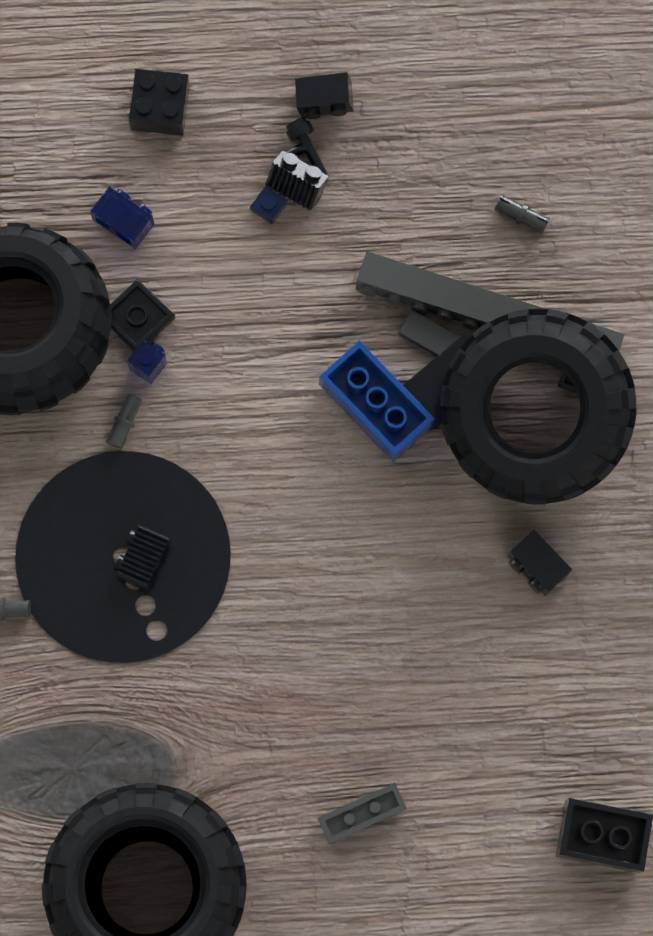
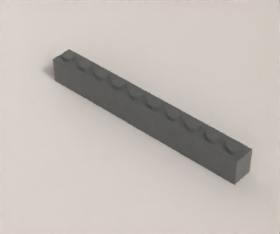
[356,251,625,351]

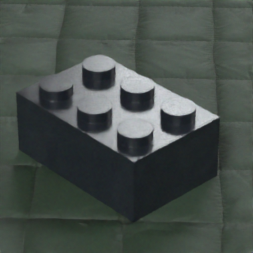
[556,798,653,873]

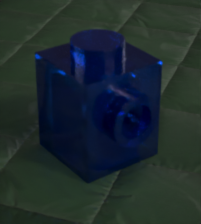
[127,339,167,384]

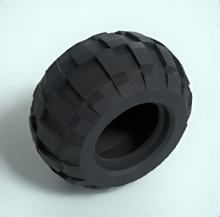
[0,223,112,415]
[440,309,637,505]
[42,783,247,936]

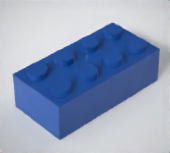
[319,340,435,462]

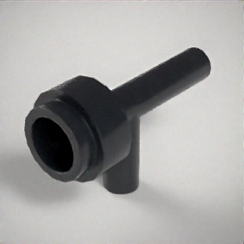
[285,117,328,175]

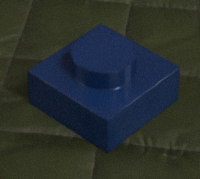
[250,186,287,224]

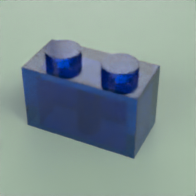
[90,186,154,249]

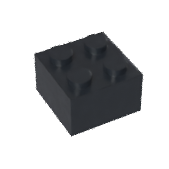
[129,69,190,136]

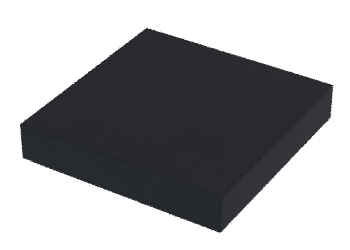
[110,279,175,354]

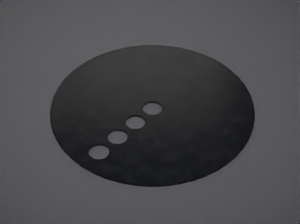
[15,451,231,663]

